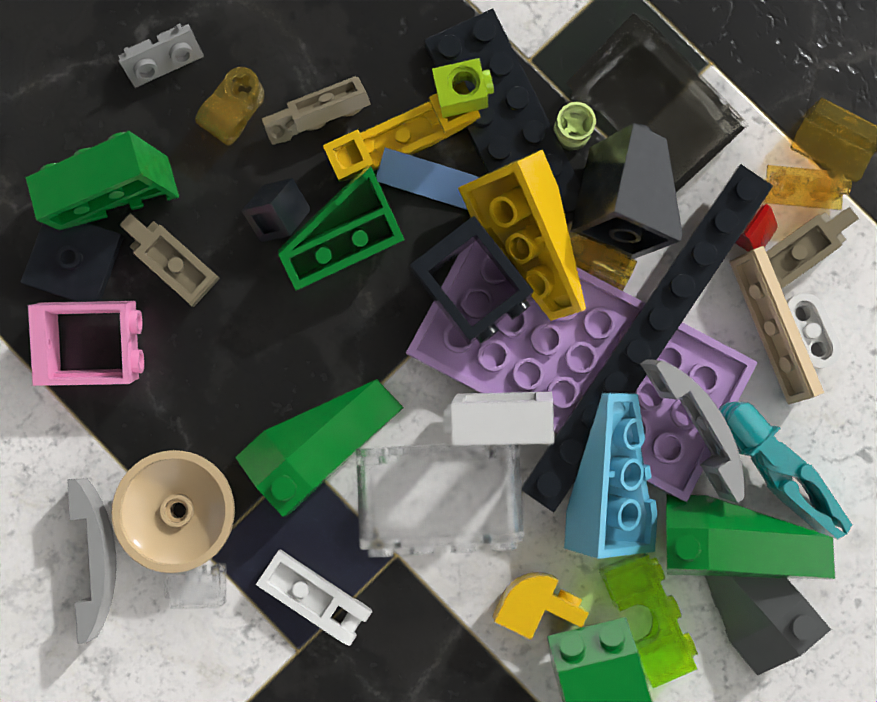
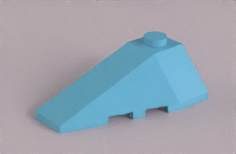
[564,393,658,559]

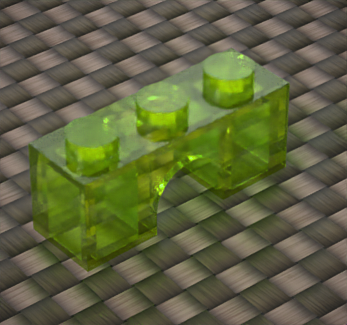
[598,553,698,688]

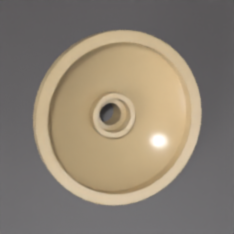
[112,450,235,573]

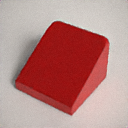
[735,204,778,252]

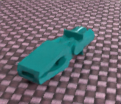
[719,401,852,539]

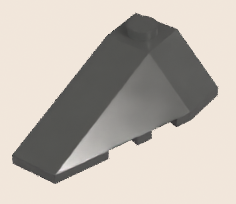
[705,576,831,675]

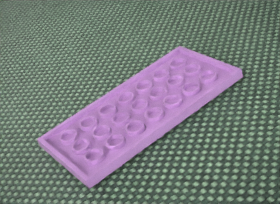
[406,241,758,502]

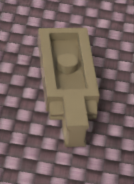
[262,76,371,145]
[766,207,859,289]
[120,214,220,307]

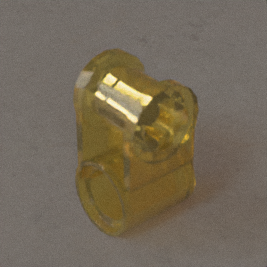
[195,67,264,146]

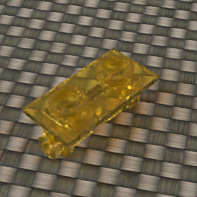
[764,165,852,210]

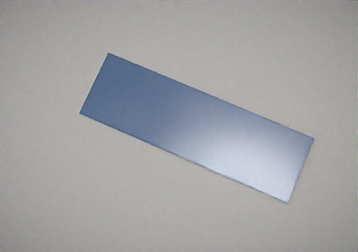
[376,147,480,209]

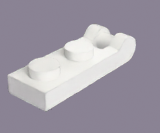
[256,549,372,646]

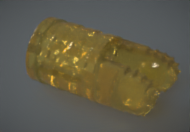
[570,235,637,291]

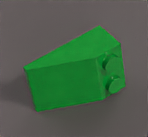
[547,617,652,702]

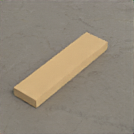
[729,246,824,405]

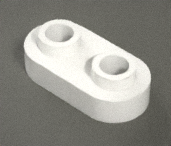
[787,293,841,369]

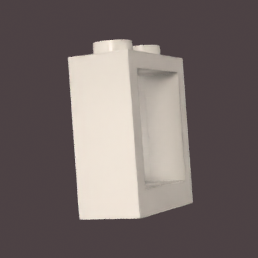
[444,392,554,445]

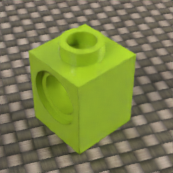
[432,58,494,118]

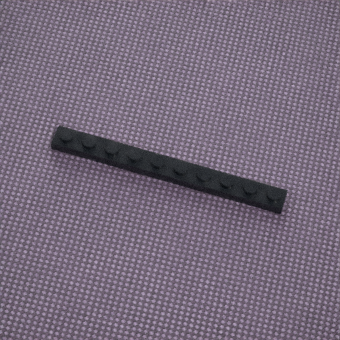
[519,164,773,513]

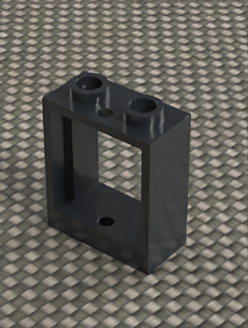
[410,216,534,345]

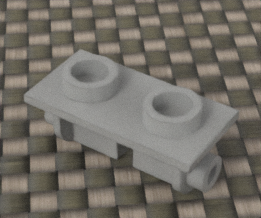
[119,23,204,88]

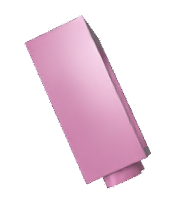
[28,301,144,386]

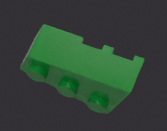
[26,131,179,230]

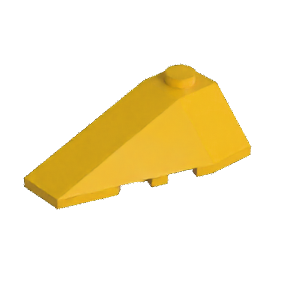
[458,150,586,321]

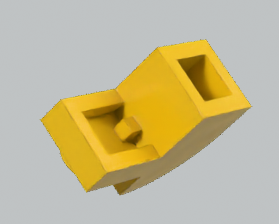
[492,572,589,640]

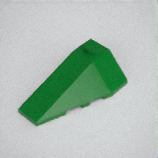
[235,379,404,517]
[666,494,835,579]

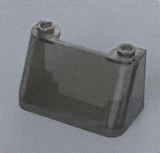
[566,13,749,193]

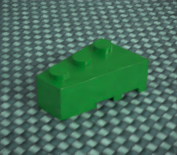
[278,165,405,291]

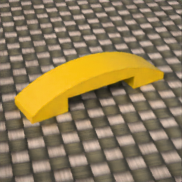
[323,81,481,182]

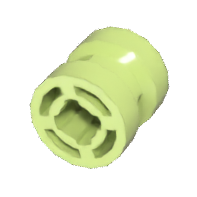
[553,102,596,150]

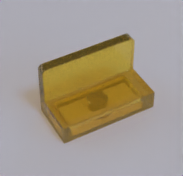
[790,97,877,182]

